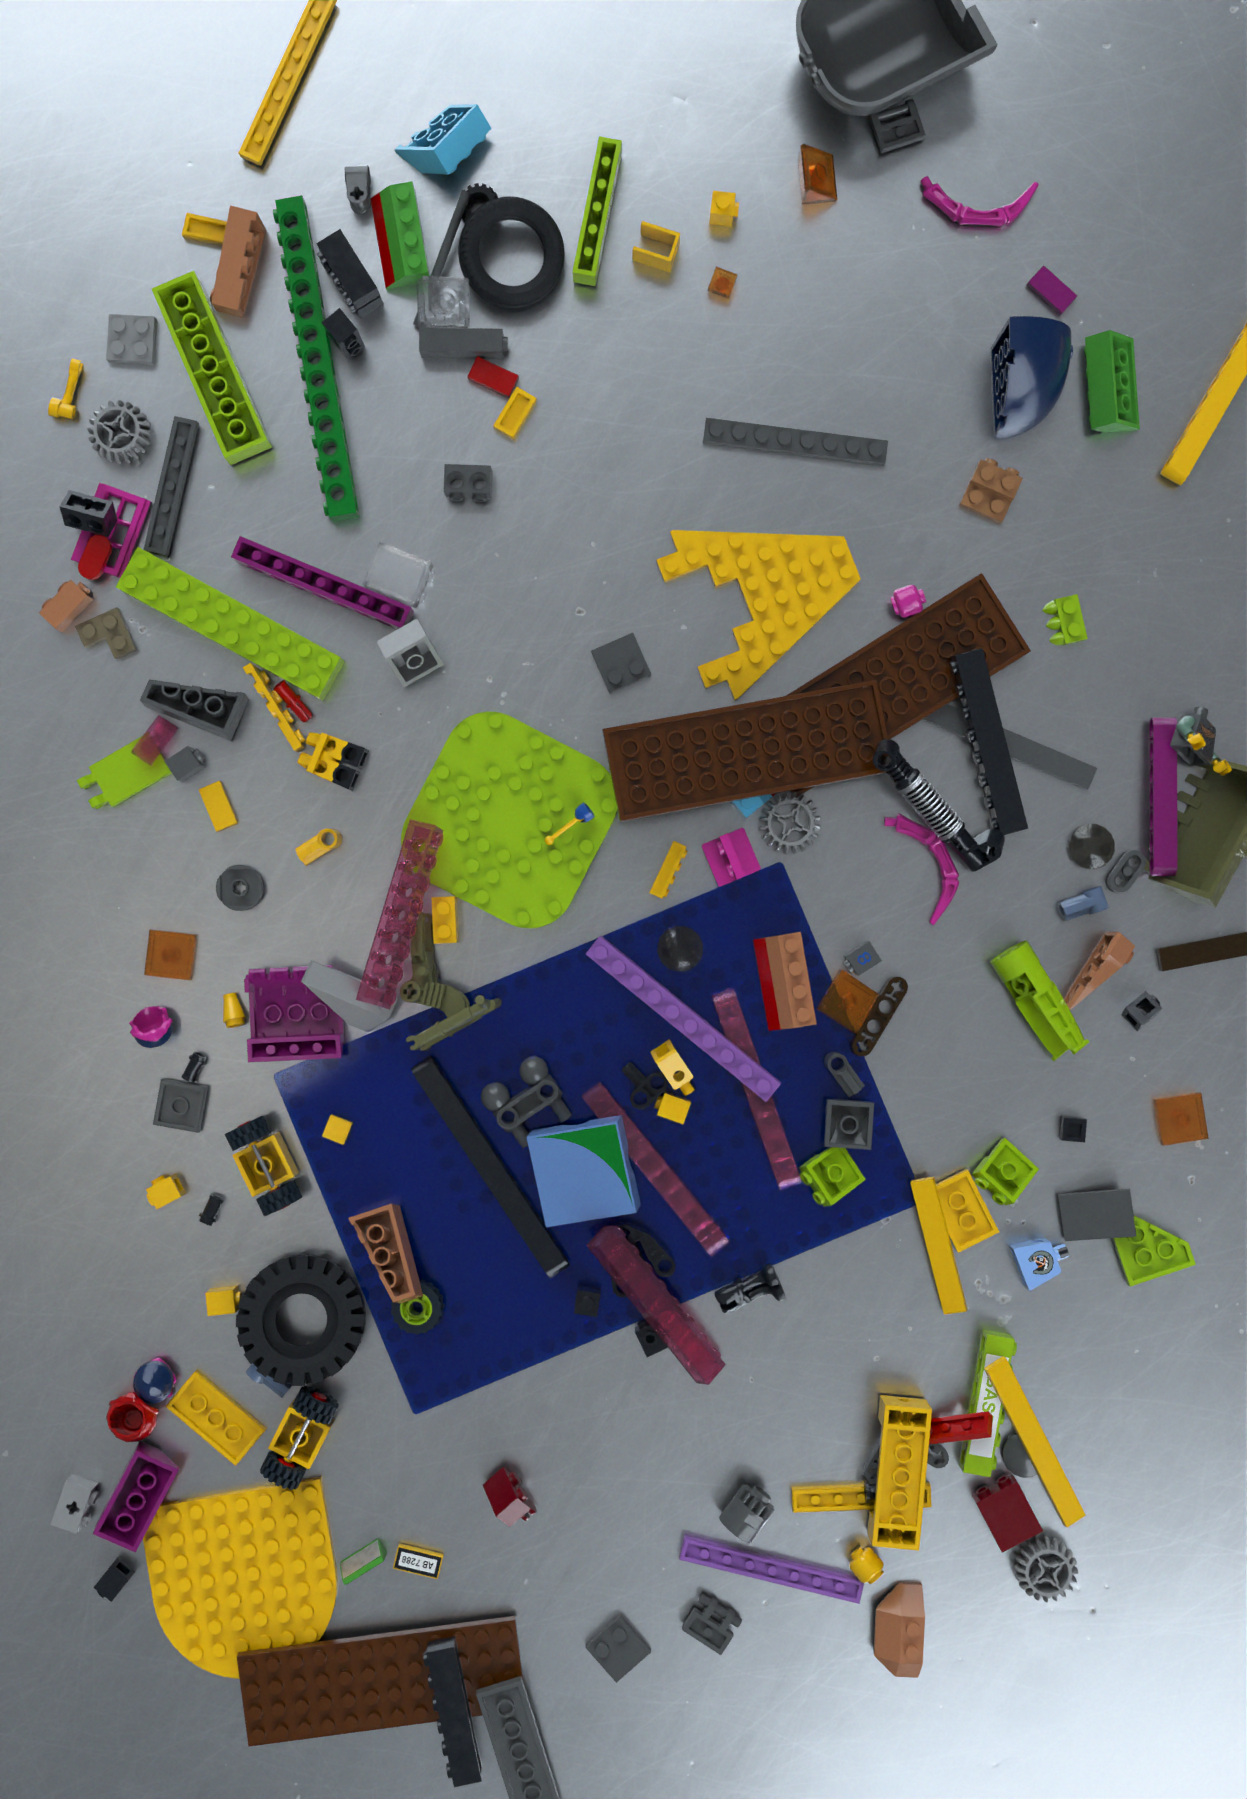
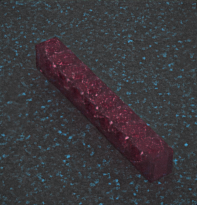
[356,819,443,1010]

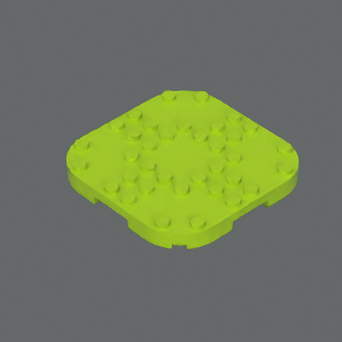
[401,711,617,928]

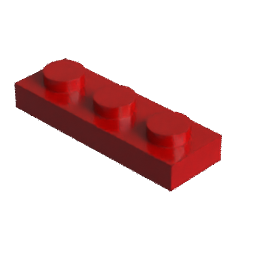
[929,1411,993,1444]

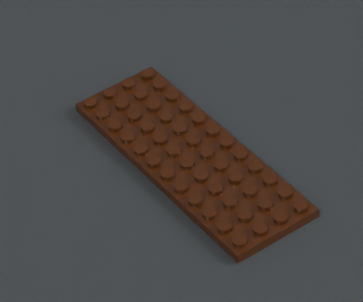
[786,573,1031,798]
[602,680,889,822]
[237,1616,524,1747]

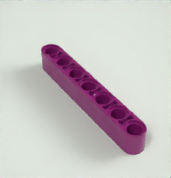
[1149,717,1177,876]

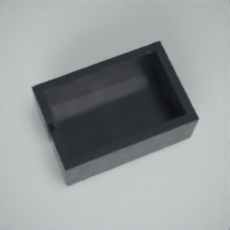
[316,229,383,318]

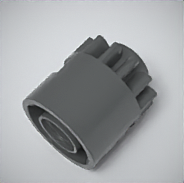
[719,1484,775,1544]

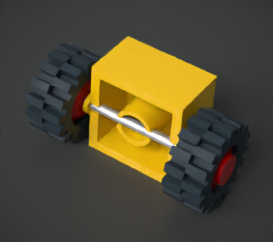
[225,1116,302,1216]
[260,1386,339,1490]

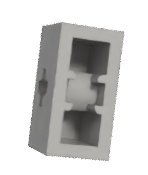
[50,1474,99,1534]

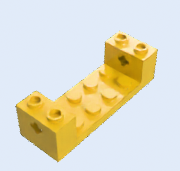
[867,1395,932,1551]

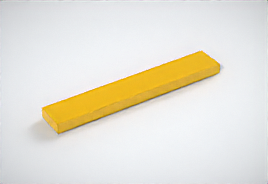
[910,1177,968,1315]
[791,1482,932,1513]

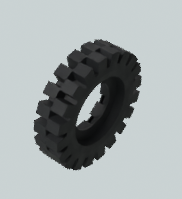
[236,1255,366,1386]

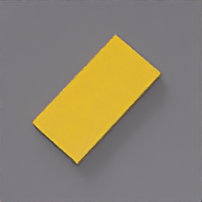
[165,1369,267,1466]

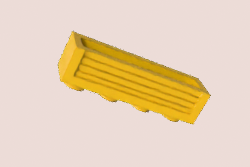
[649,841,688,899]

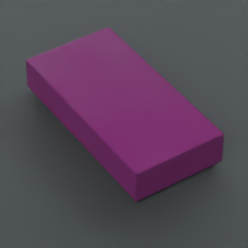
[1027,265,1077,315]

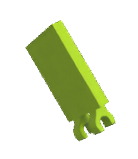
[76,732,172,810]

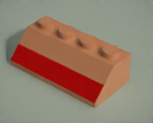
[753,932,817,1031]

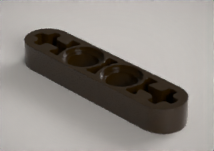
[850,977,908,1056]

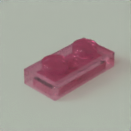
[131,715,178,766]

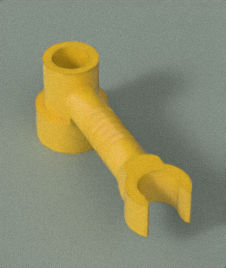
[48,358,83,420]

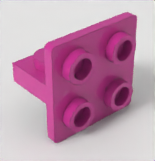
[702,828,761,887]

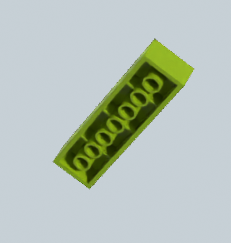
[152,270,272,465]

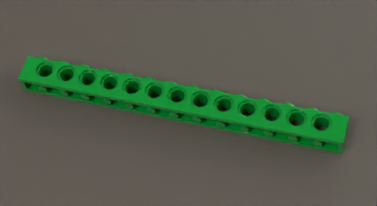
[273,195,360,522]

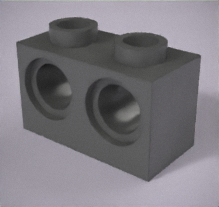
[444,464,493,502]

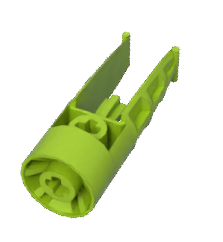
[990,940,1089,1061]

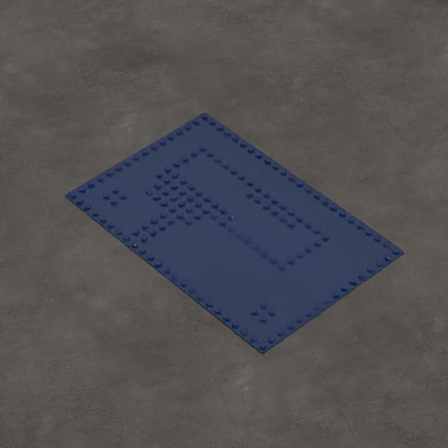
[274,862,916,1414]

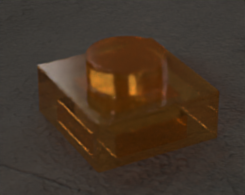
[708,266,738,299]

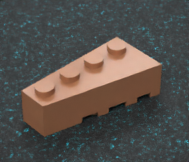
[210,205,267,318]
[348,1204,423,1303]

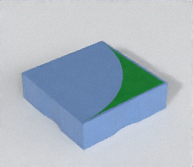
[526,1115,641,1227]

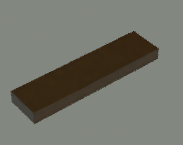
[1156,932,1247,971]

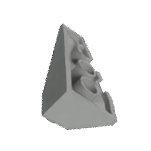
[301,960,399,1032]

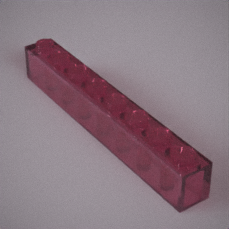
[586,1226,726,1385]

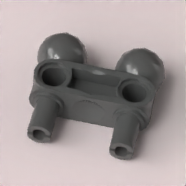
[481,1056,572,1148]

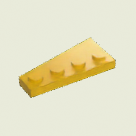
[242,663,306,753]

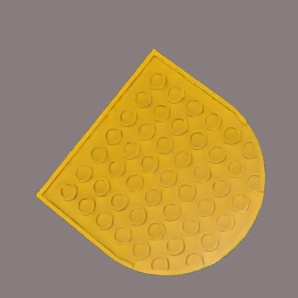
[143,1476,338,1679]

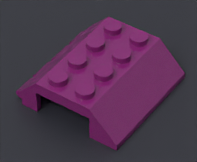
[244,965,344,1063]

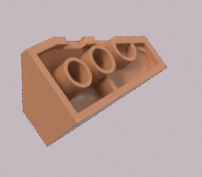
[1064,931,1135,1010]

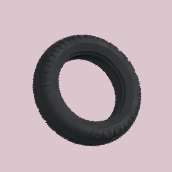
[458,197,565,308]

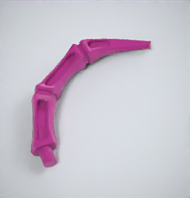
[920,176,1039,227]
[884,813,959,925]

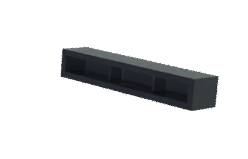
[423,1636,483,1787]

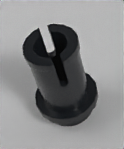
[181,1052,207,1083]
[199,1194,224,1226]

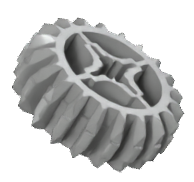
[87,400,152,464]
[759,792,821,854]
[1014,1536,1078,1603]

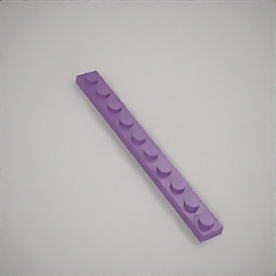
[586,936,782,1102]

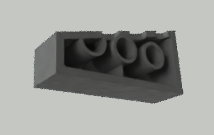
[140,679,249,741]

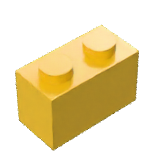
[431,896,459,944]

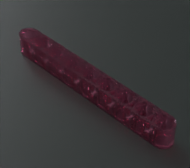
[711,988,802,1190]
[582,1081,730,1256]

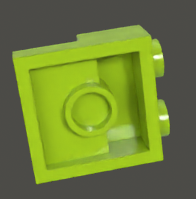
[972,1138,1039,1206]
[799,1147,866,1207]

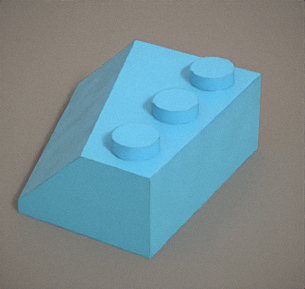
[394,104,492,175]

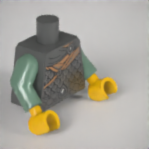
[1170,707,1232,776]

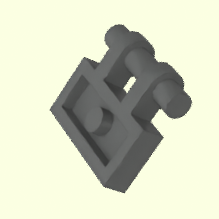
[682,1594,742,1655]

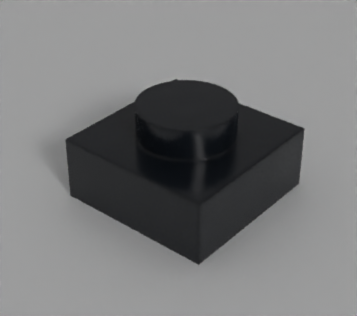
[1060,1117,1087,1143]

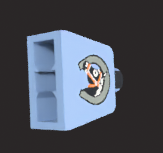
[1009,1238,1069,1291]

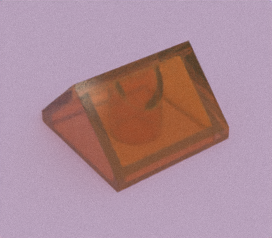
[797,144,838,205]

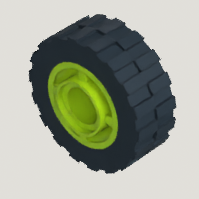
[391,1280,445,1335]

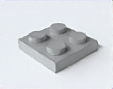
[106,314,157,365]

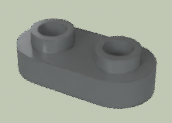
[1107,850,1146,892]

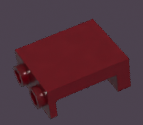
[972,1475,1043,1553]

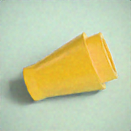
[223,993,246,1028]

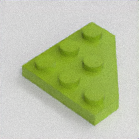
[1112,1215,1196,1287]

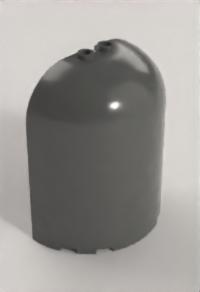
[796,0,998,116]

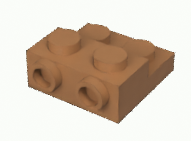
[959,458,1023,524]

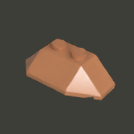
[874,1582,925,1678]

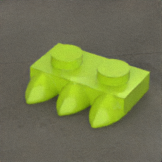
[1042,594,1088,645]

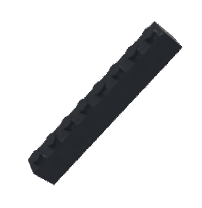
[949,648,1029,835]

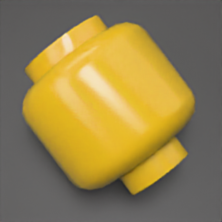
[849,1547,884,1584]

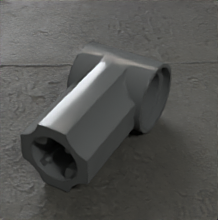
[824,1051,865,1097]

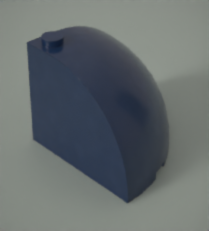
[991,316,1073,439]

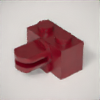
[483,1467,537,1527]

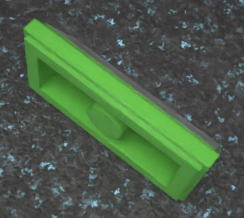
[340,1539,387,1585]

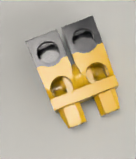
[297,732,369,791]

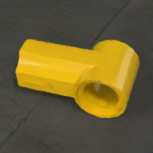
[295,828,342,866]

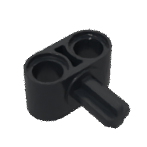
[621,1062,668,1110]

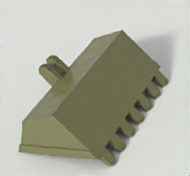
[1143,759,1247,908]

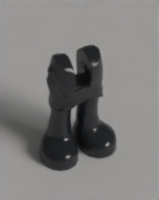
[715,1263,786,1313]

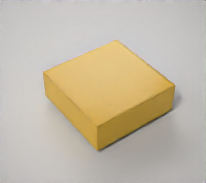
[322,1114,353,1145]

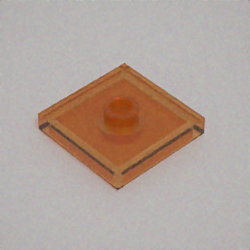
[144,929,197,980]
[817,970,879,1034]
[1153,1092,1209,1146]

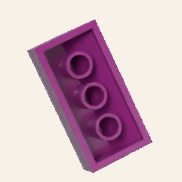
[93,1441,179,1553]

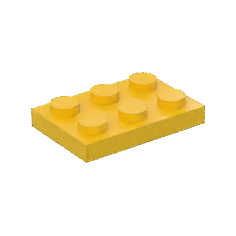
[936,1169,999,1253]

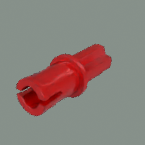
[273,680,313,722]

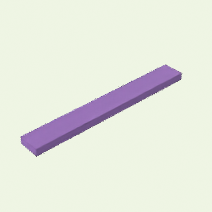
[679,1535,864,1604]

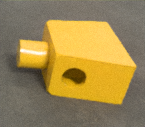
[651,1039,696,1096]

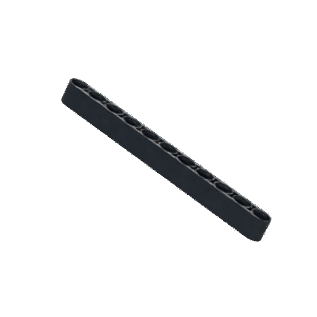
[411,1055,570,1279]

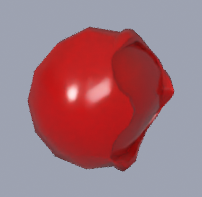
[106,1392,159,1443]

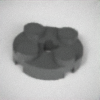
[216,865,264,911]

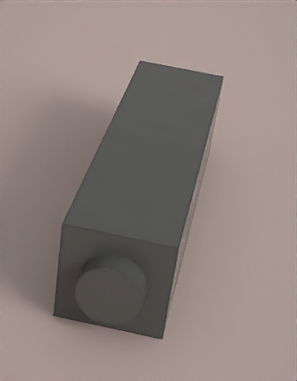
[419,328,508,359]

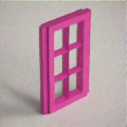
[71,482,152,578]

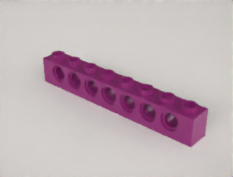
[231,536,414,629]

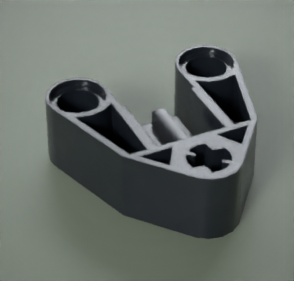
[608,1220,676,1298]

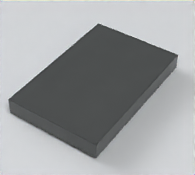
[1058,1189,1137,1241]

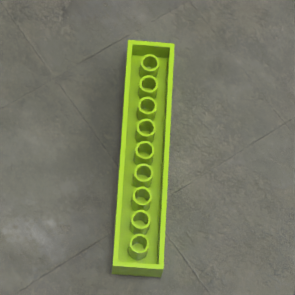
[116,547,345,701]

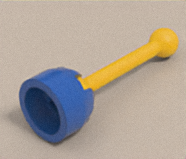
[545,802,595,845]

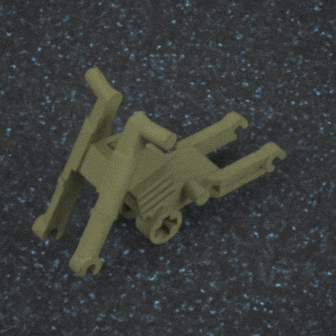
[400,910,502,1051]

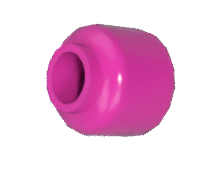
[890,584,926,618]

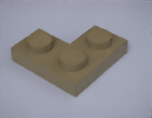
[75,607,138,659]

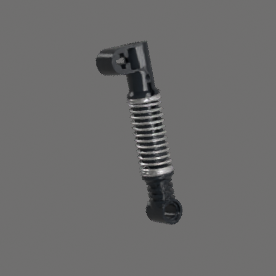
[872,739,1005,872]

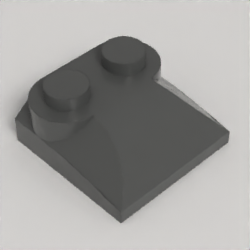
[824,1099,874,1150]

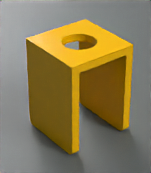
[632,221,680,272]

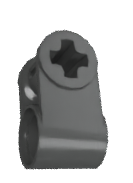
[344,165,371,214]

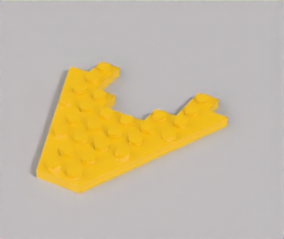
[656,530,861,701]

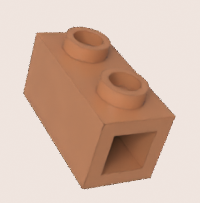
[39,579,94,632]

